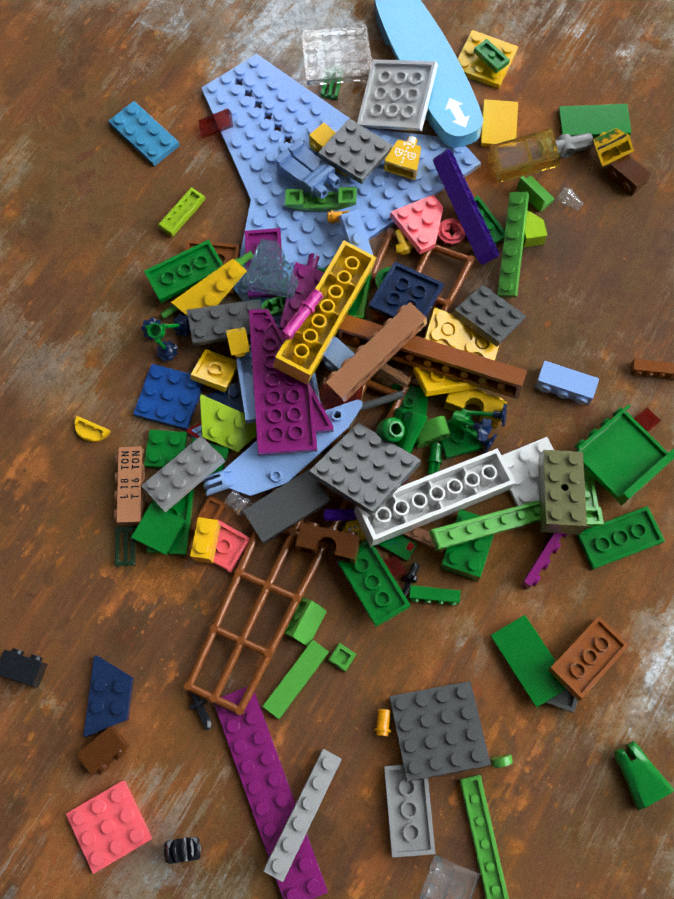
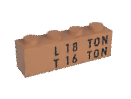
[114,446,145,527]

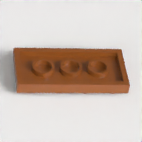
[548,616,629,701]

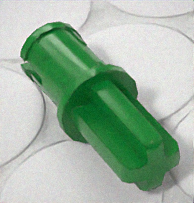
[427,443,442,476]

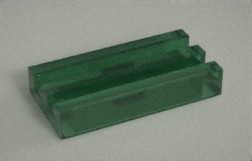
[115,526,136,567]

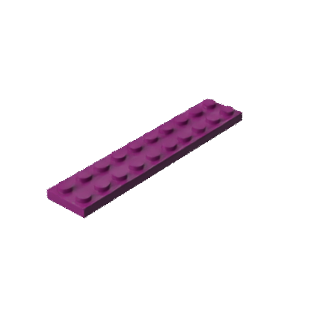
[214,686,328,899]

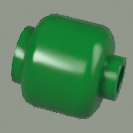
[376,417,405,443]

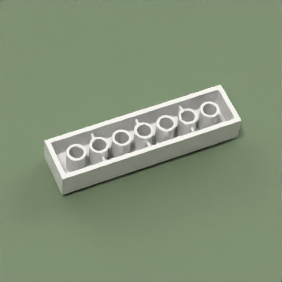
[354,448,516,547]

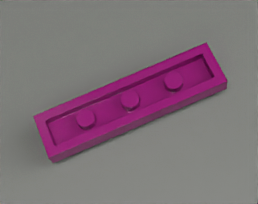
[521,533,567,590]

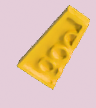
[171,258,247,316]

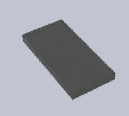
[243,469,330,544]

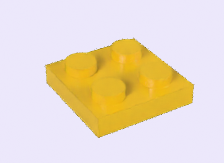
[190,349,238,392]

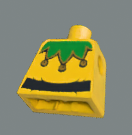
[593,128,634,167]

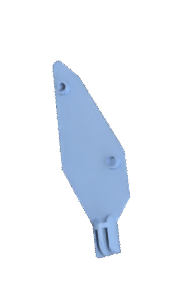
[202,399,363,496]

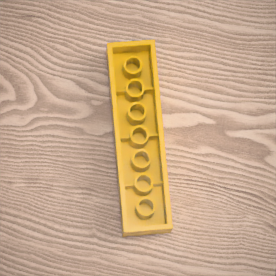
[273,241,377,384]

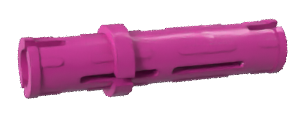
[280,289,323,340]

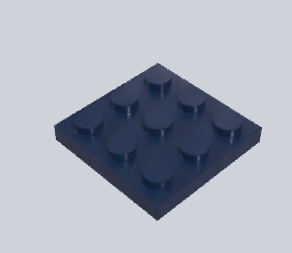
[369,262,444,319]

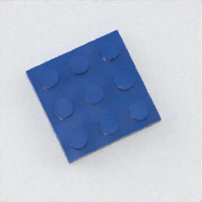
[133,364,204,430]

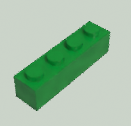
[409,585,461,606]

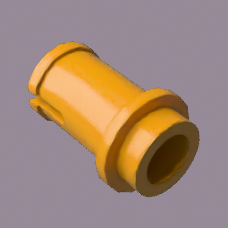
[327,210,349,224]
[374,709,391,737]

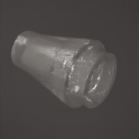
[557,187,584,211]

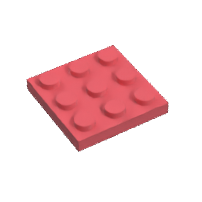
[66,780,153,874]

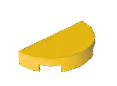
[74,416,111,443]

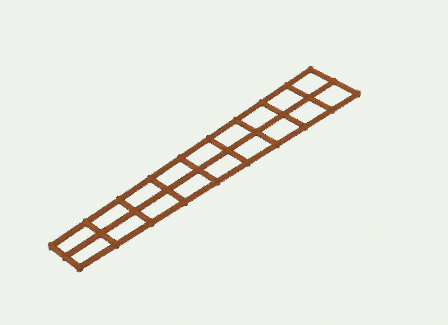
[184,228,474,715]

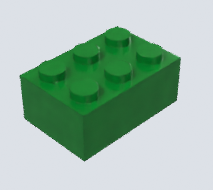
[440,509,494,582]

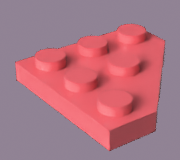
[390,195,443,254]

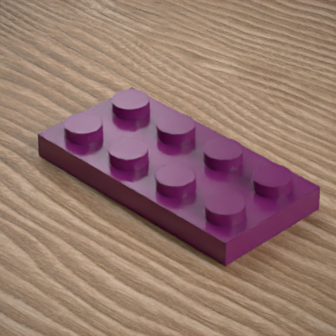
[244,228,285,299]

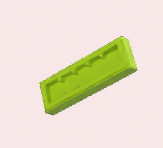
[158,187,206,237]

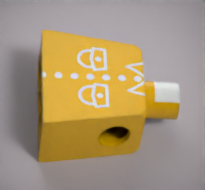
[384,136,421,180]

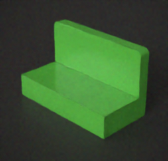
[517,175,555,212]
[284,597,326,646]

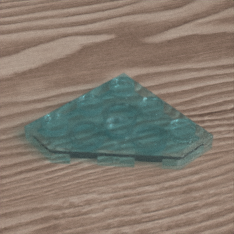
[241,239,299,298]

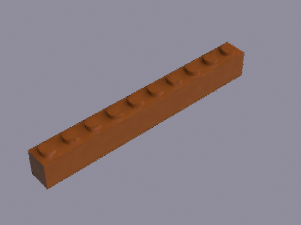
[338,314,527,399]

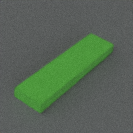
[263,640,329,719]

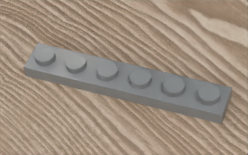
[263,749,342,882]

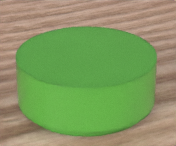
[490,754,513,768]

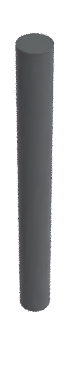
[334,390,404,418]

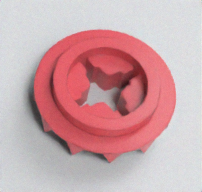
[438,218,466,245]

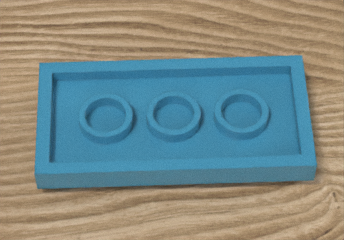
[108,101,180,166]

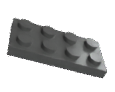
[187,299,262,346]

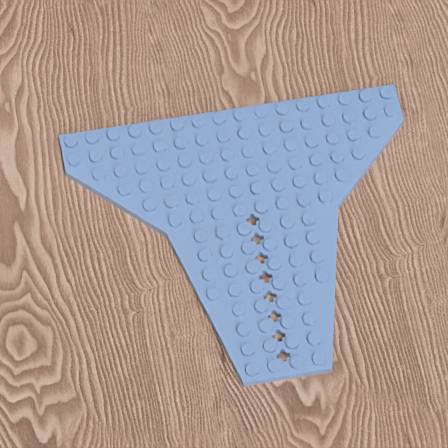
[202,54,481,305]

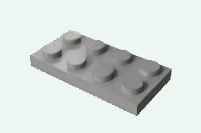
[141,436,225,512]
[384,765,435,858]

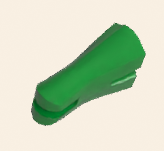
[393,408,428,454]
[614,740,674,811]

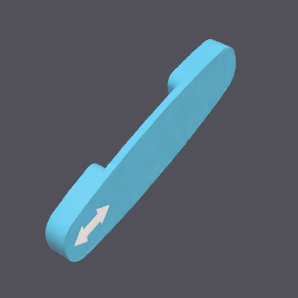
[374,0,483,148]

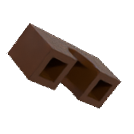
[295,522,361,565]

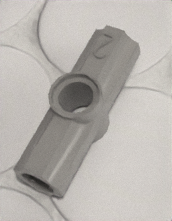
[538,132,593,160]

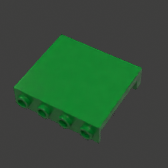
[574,404,674,506]

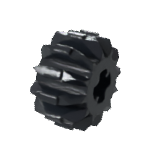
[163,837,201,864]

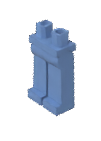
[275,139,340,199]

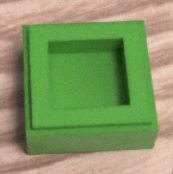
[328,643,357,672]

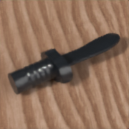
[402,563,420,597]
[188,691,211,730]

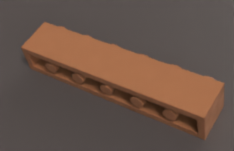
[326,302,427,402]

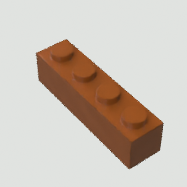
[631,359,674,380]

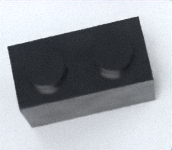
[0,648,48,688]

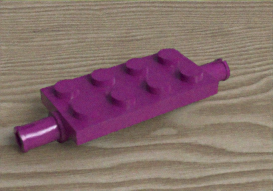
[278,253,325,331]

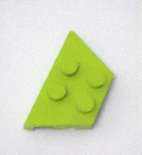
[199,394,257,452]

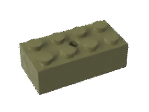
[538,450,587,534]

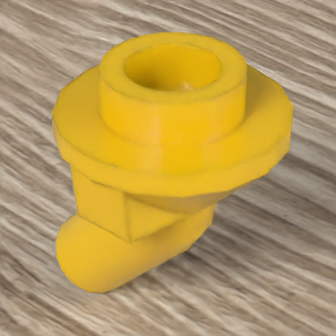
[395,229,413,255]

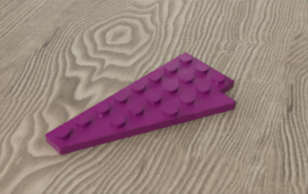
[249,309,334,456]

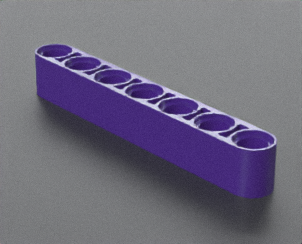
[433,149,499,265]

